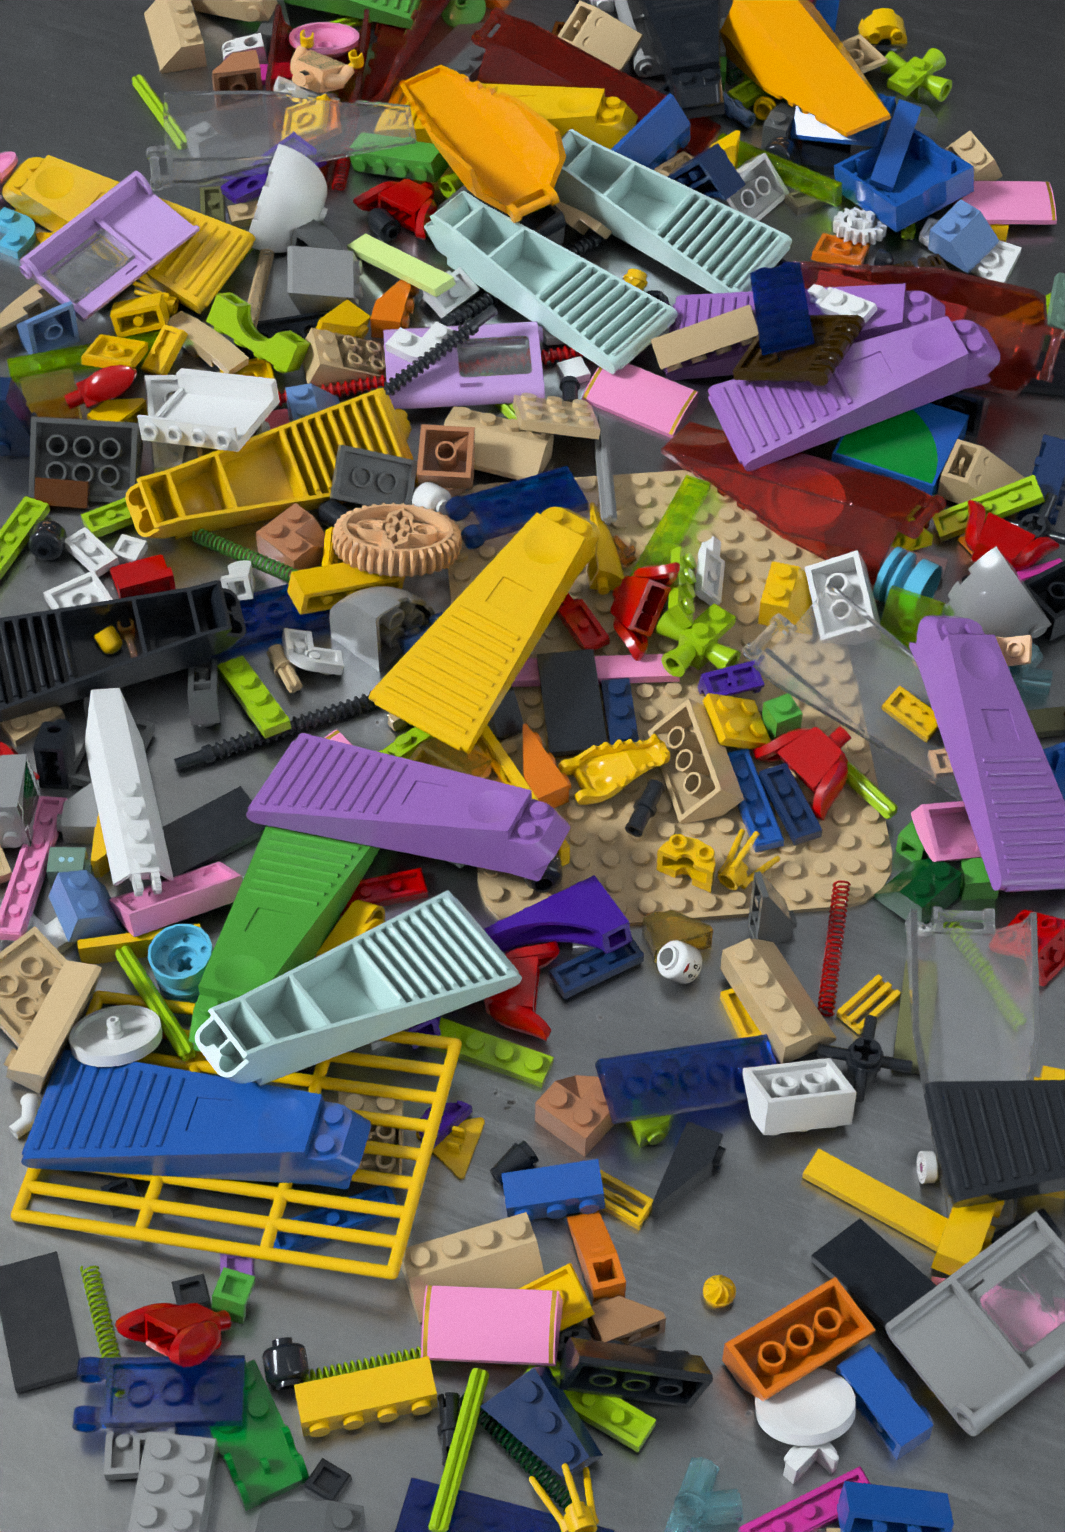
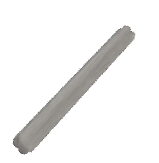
[594,414,617,525]

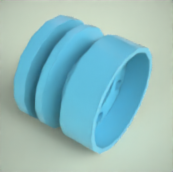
[873,546,943,618]
[147,924,214,1003]

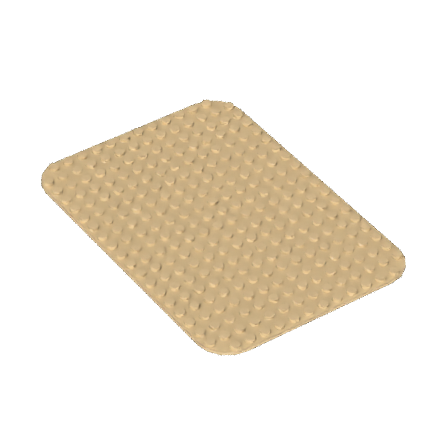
[446,464,892,926]

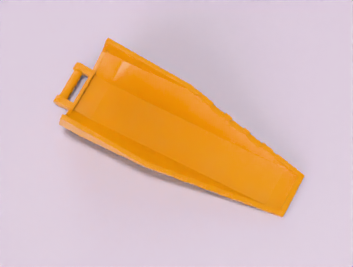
[720,0,891,137]
[399,65,566,223]

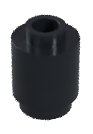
[367,207,401,242]
[318,499,352,528]

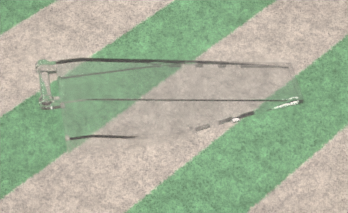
[146,90,417,191]
[742,582,963,801]
[906,906,1041,1226]

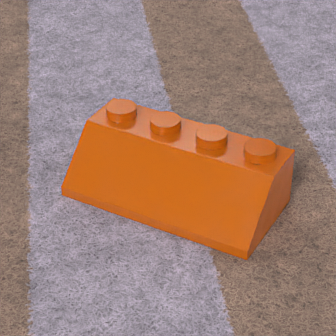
[722,1277,876,1401]

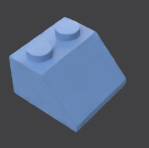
[928,199,999,273]
[17,301,80,361]
[285,383,340,422]
[49,870,126,943]

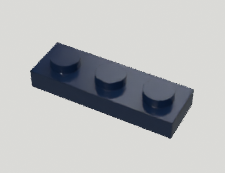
[601,678,639,745]
[759,763,823,845]
[549,937,644,999]

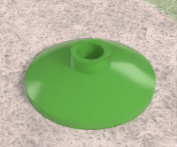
[441,0,486,28]

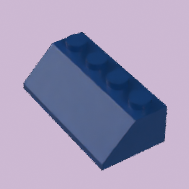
[611,93,691,170]
[791,94,896,147]

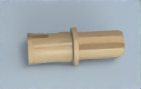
[266,644,302,693]

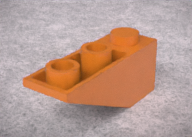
[370,279,419,339]
[522,723,571,808]
[567,1210,626,1304]

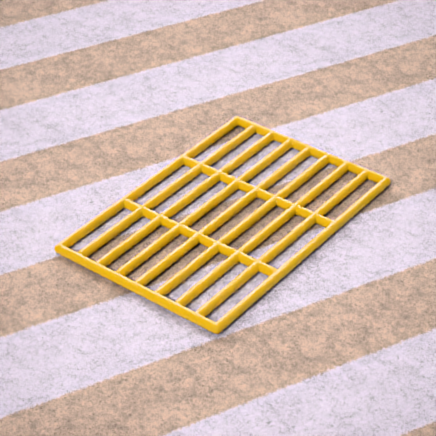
[10,990,462,1280]

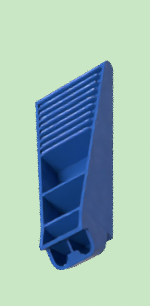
[21,1050,371,1189]

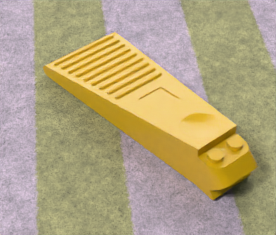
[374,80,638,150]
[2,155,256,314]
[125,387,419,539]
[369,507,600,754]

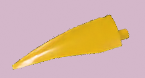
[587,501,624,595]

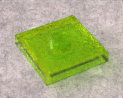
[877,585,946,651]

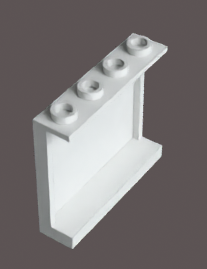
[137,368,280,452]

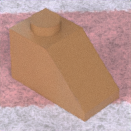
[587,1296,666,1346]

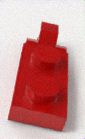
[556,593,610,651]

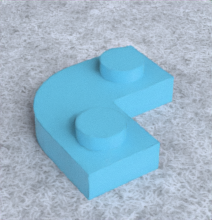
[0,207,36,260]

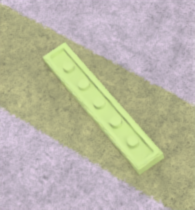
[347,234,456,297]

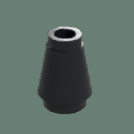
[489,1140,539,1186]

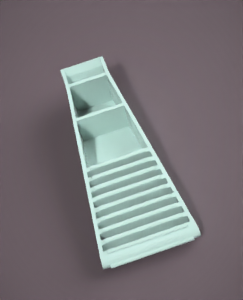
[554,129,792,293]
[424,191,678,374]
[195,890,522,1086]

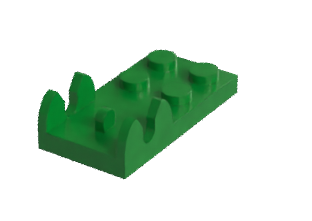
[191,1359,309,1511]

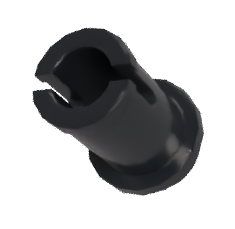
[560,376,580,402]

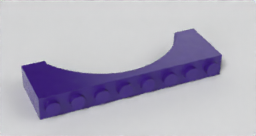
[402,875,632,1049]

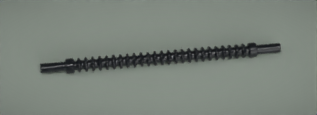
[439,231,613,326]
[378,305,498,396]
[174,691,377,770]

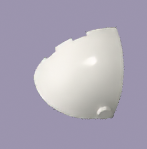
[249,144,328,253]

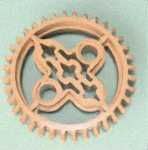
[332,502,462,578]

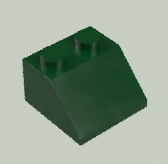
[874,858,962,928]

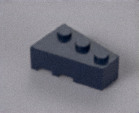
[667,143,746,200]
[0,377,38,457]
[1017,434,1065,532]
[480,1367,603,1477]

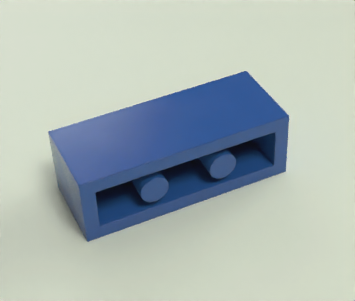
[501,1159,606,1222]
[835,1344,934,1460]
[837,1481,954,1532]

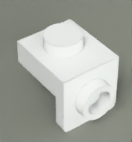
[783,1442,839,1485]

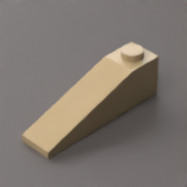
[191,0,278,22]

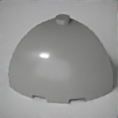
[944,546,1052,638]
[329,586,435,673]

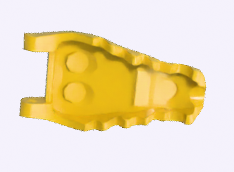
[558,734,670,805]

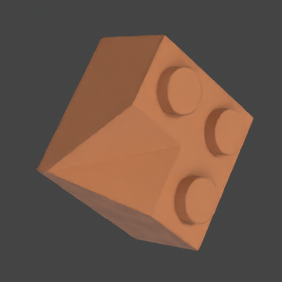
[212,50,264,112]
[417,424,475,489]
[256,503,325,577]
[535,1075,625,1157]

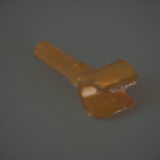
[613,535,637,567]
[117,618,138,658]

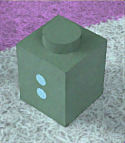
[46,847,93,888]

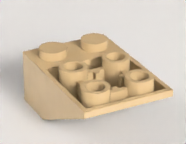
[556,1,644,76]
[945,130,1003,181]
[302,328,386,388]
[937,439,1025,519]
[338,1091,404,1175]

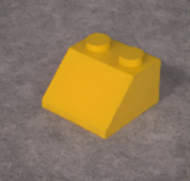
[758,561,816,635]

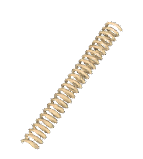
[247,249,274,328]

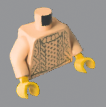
[290,29,364,93]

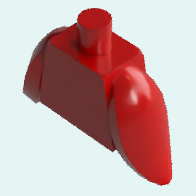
[353,179,438,240]
[63,365,137,410]
[965,500,1060,572]
[610,562,680,661]
[753,726,852,821]
[484,941,560,1041]
[115,1303,231,1367]

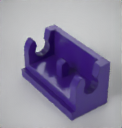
[697,660,765,696]

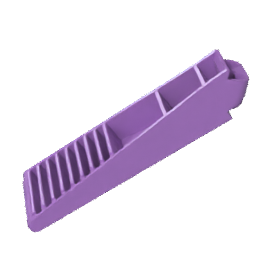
[664,283,945,380]
[708,316,1000,471]
[909,615,1065,892]
[246,733,570,881]

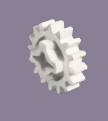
[833,207,887,246]

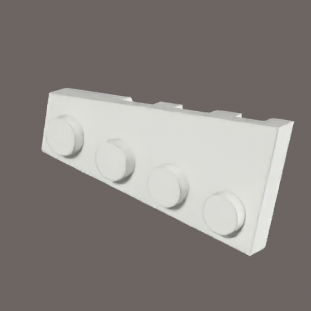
[919,217,1022,290]
[144,375,185,473]

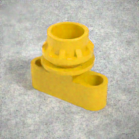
[316,900,385,957]

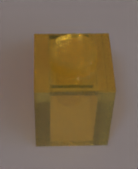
[642,910,713,963]

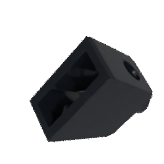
[33,719,76,789]

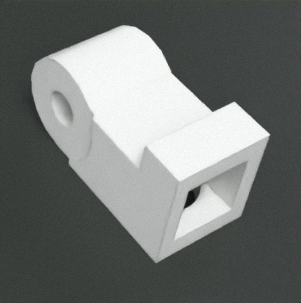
[221,33,268,64]
[220,560,256,601]

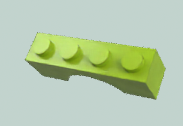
[206,292,311,374]

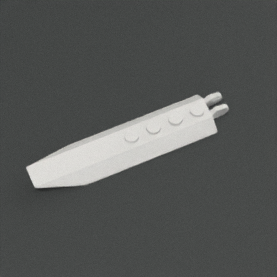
[85,688,174,897]

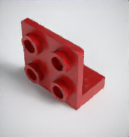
[110,554,176,599]
[988,909,1065,987]

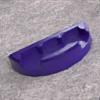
[419,1100,473,1149]

